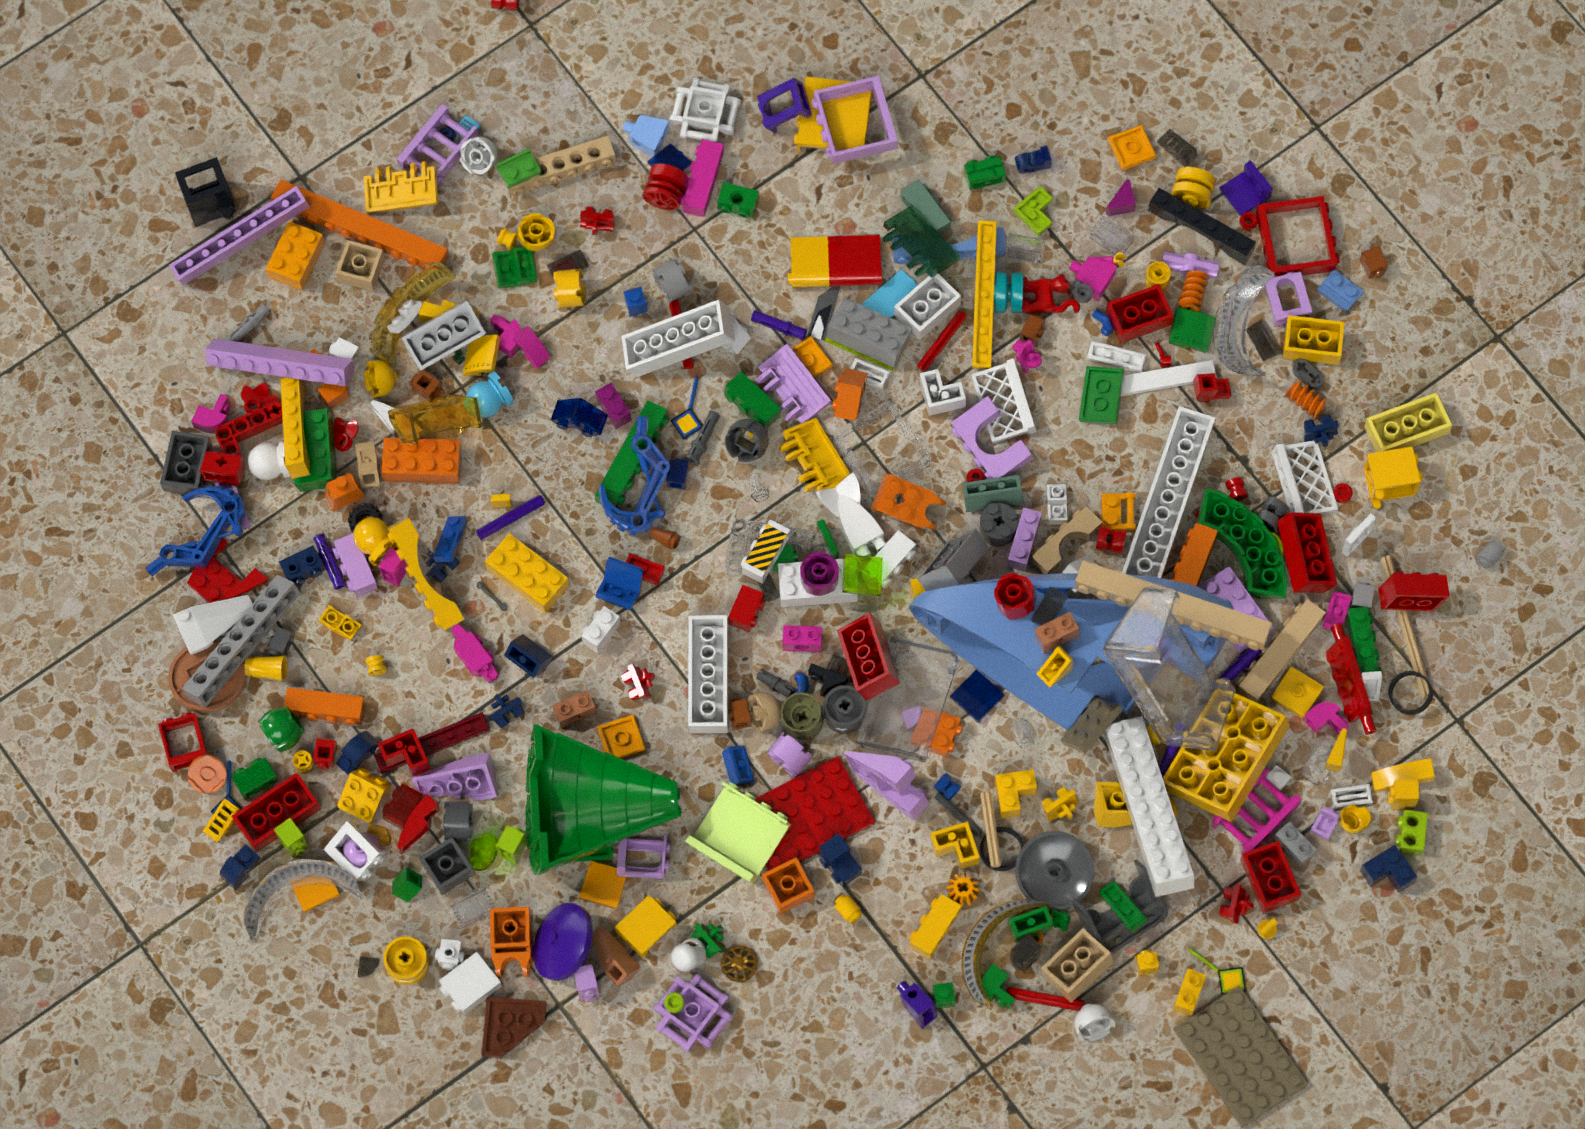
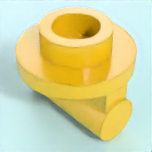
[1257,918,1278,939]

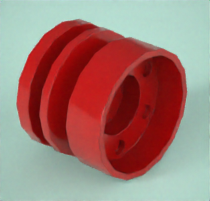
[642,164,688,210]

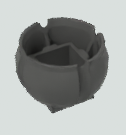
[725,419,769,463]

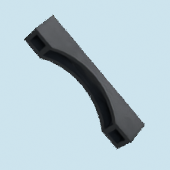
[1148,188,1256,265]

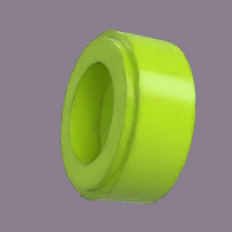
[664,992,684,1014]

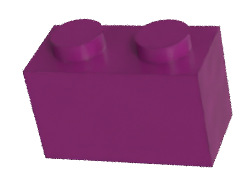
[595,383,632,430]

